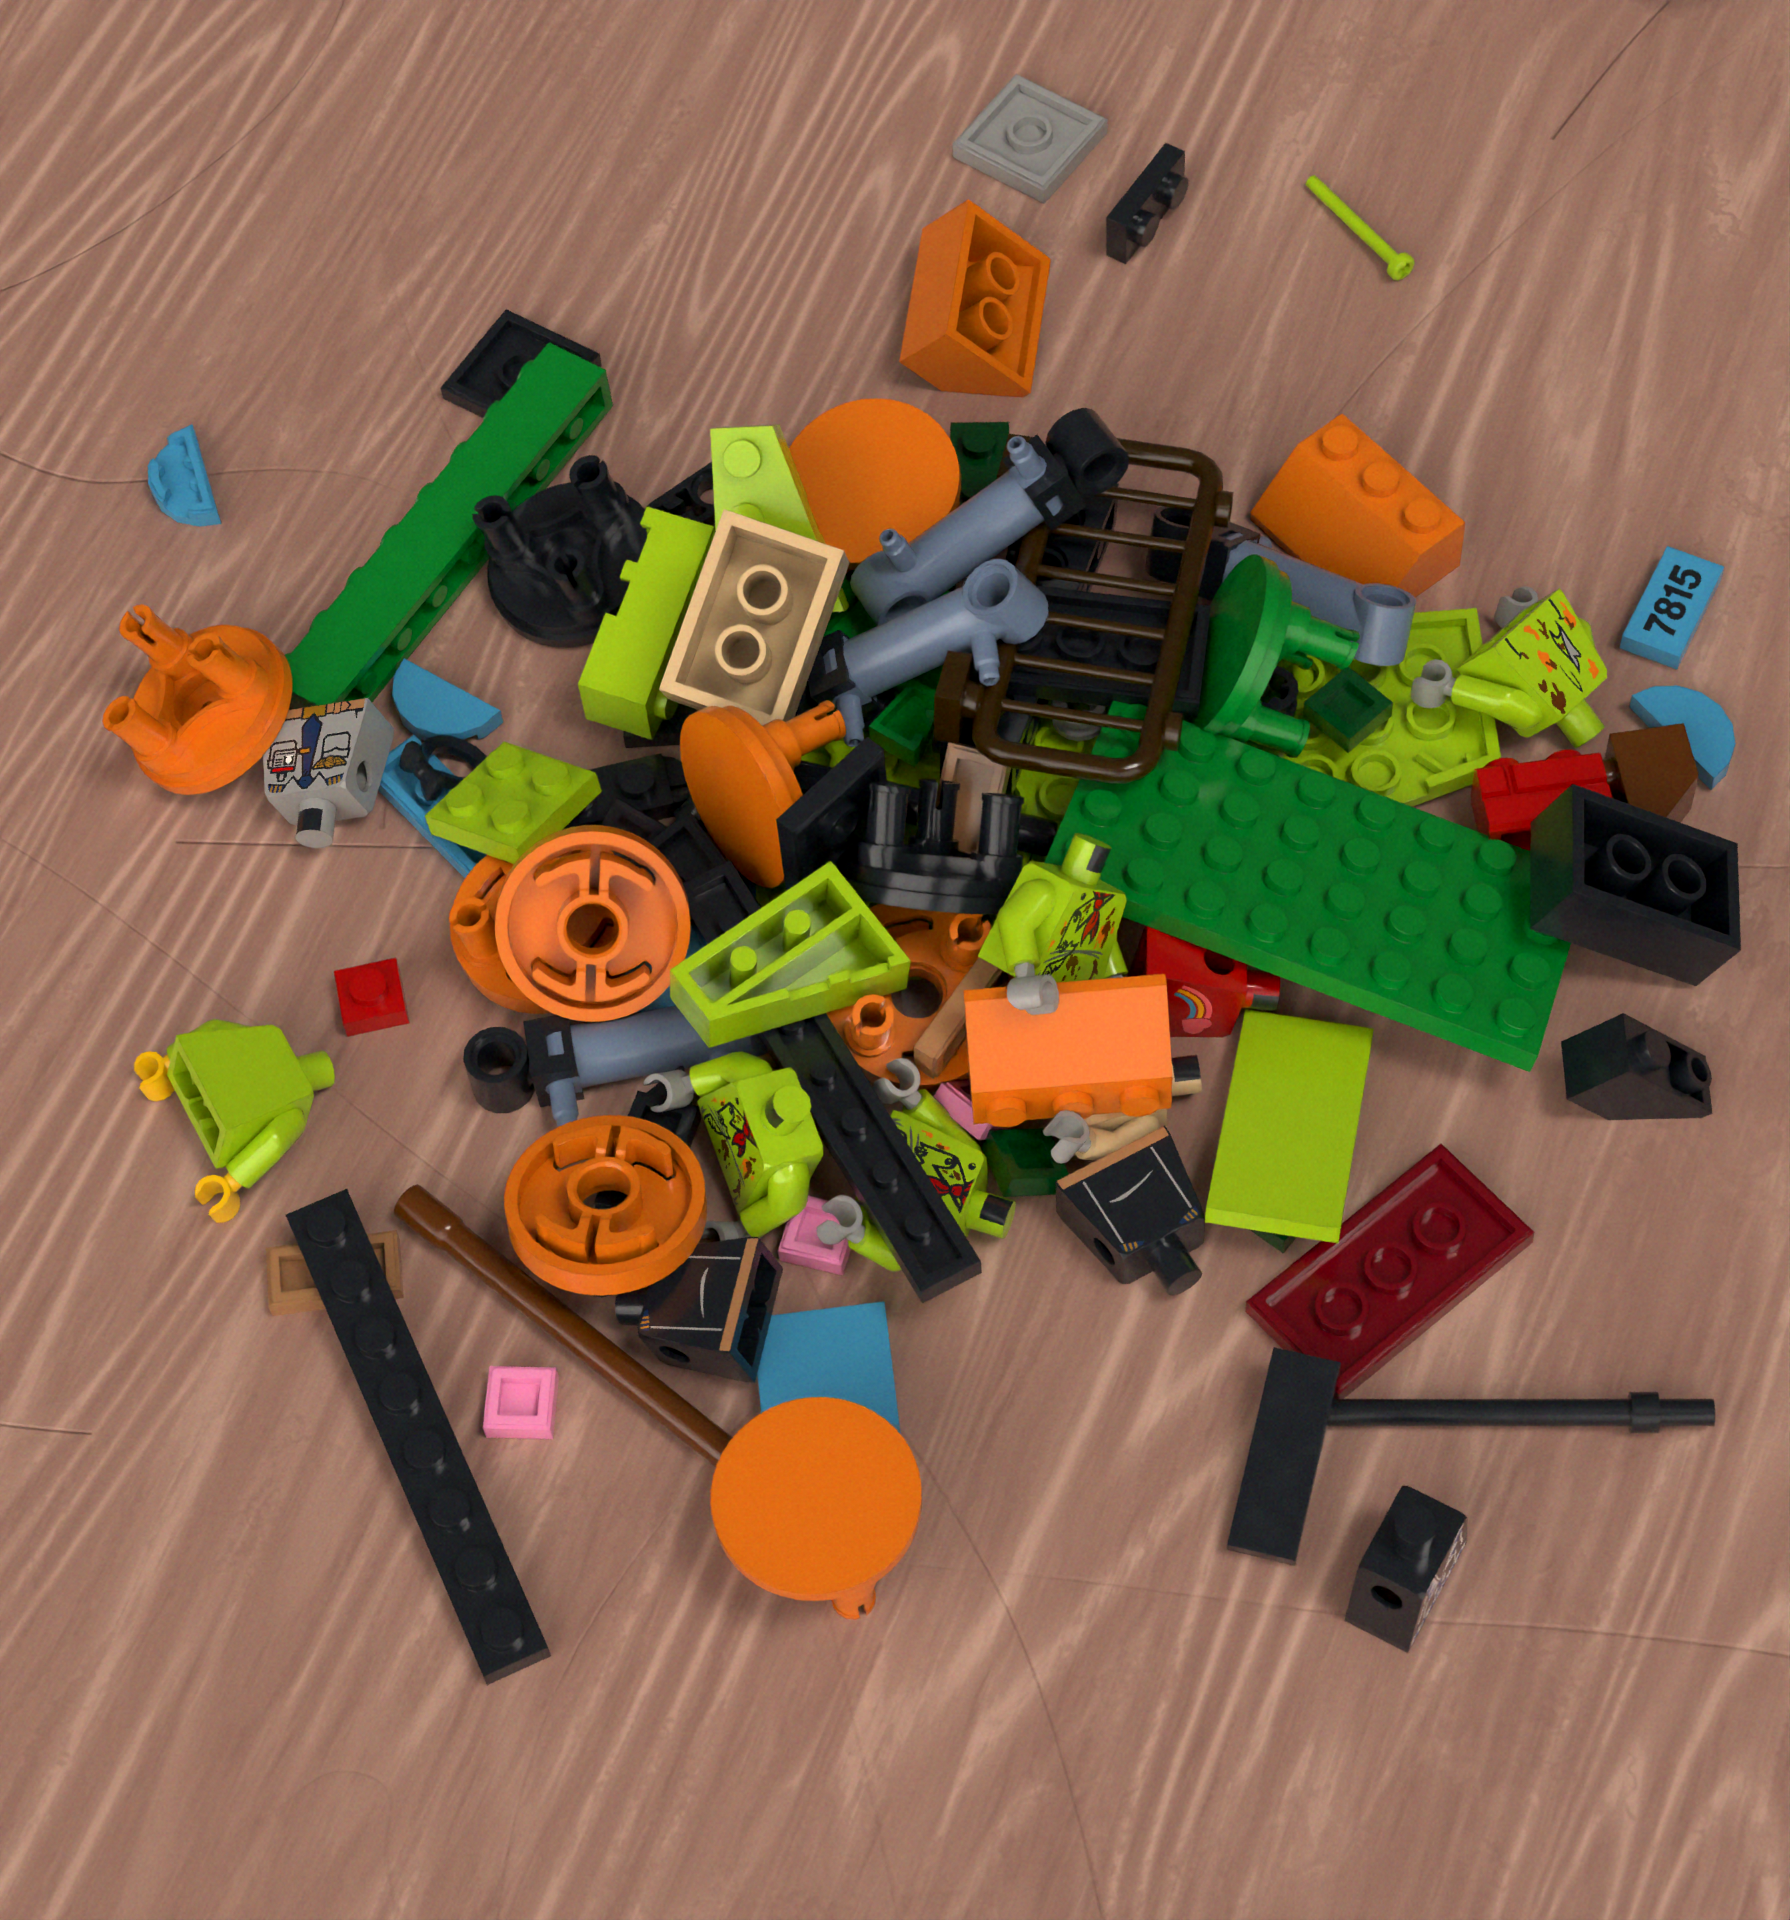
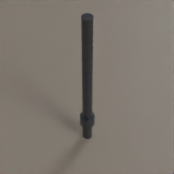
[1327,1392,1715,1433]

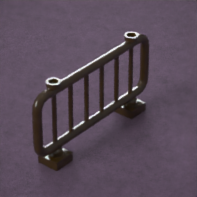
[934,433,1234,784]

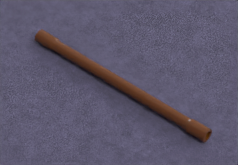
[394,1184,733,1467]

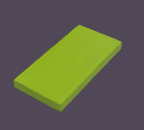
[1205,1009,1374,1243]

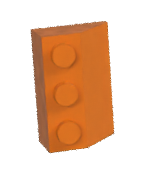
[899,199,1051,398]
[1250,413,1466,598]
[963,974,1173,1127]

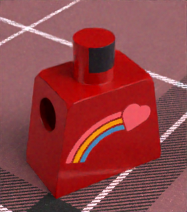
[1127,926,1280,1038]

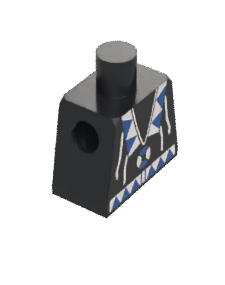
[1345,1485,1467,1653]

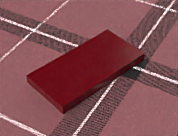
[1245,1144,1535,1399]

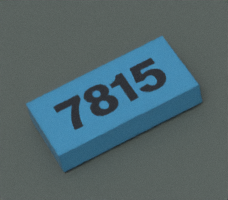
[1620,546,1724,669]

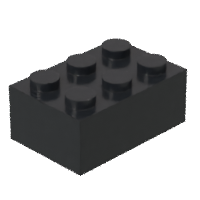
[1530,784,1741,986]

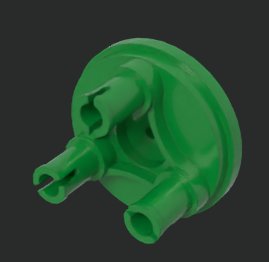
[1183,554,1360,758]

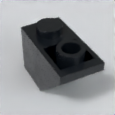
[1561,1013,1713,1120]

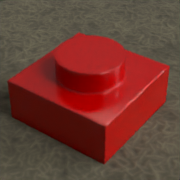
[334,958,410,1037]

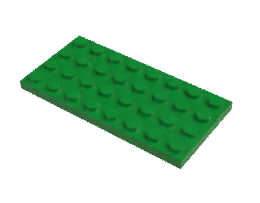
[1044,701,1571,1072]

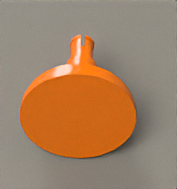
[789,398,961,573]
[102,604,293,795]
[680,700,846,888]
[710,1397,922,1620]

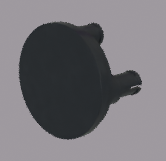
[473,455,647,647]
[840,779,1024,915]

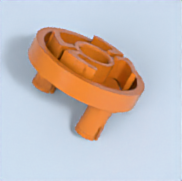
[495,825,691,1022]
[449,849,622,1014]
[826,904,1014,1092]
[504,1115,707,1296]

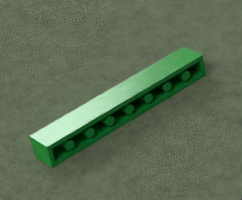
[285,342,613,710]

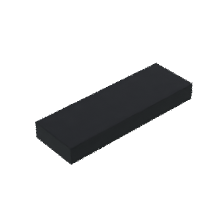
[1227,1347,1341,1566]

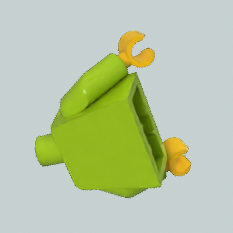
[134,1019,335,1223]

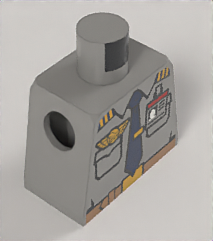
[263,698,394,848]

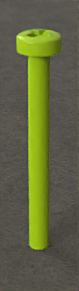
[1306,175,1415,281]

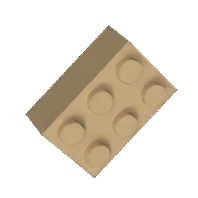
[659,509,850,725]

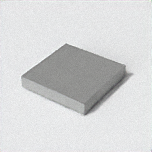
[952,74,1108,204]

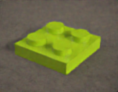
[425,741,602,864]

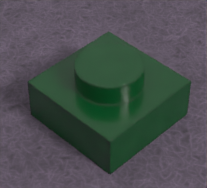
[1303,666,1393,753]
[982,1128,1069,1197]

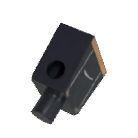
[1055,1126,1205,1295]
[615,1237,783,1383]

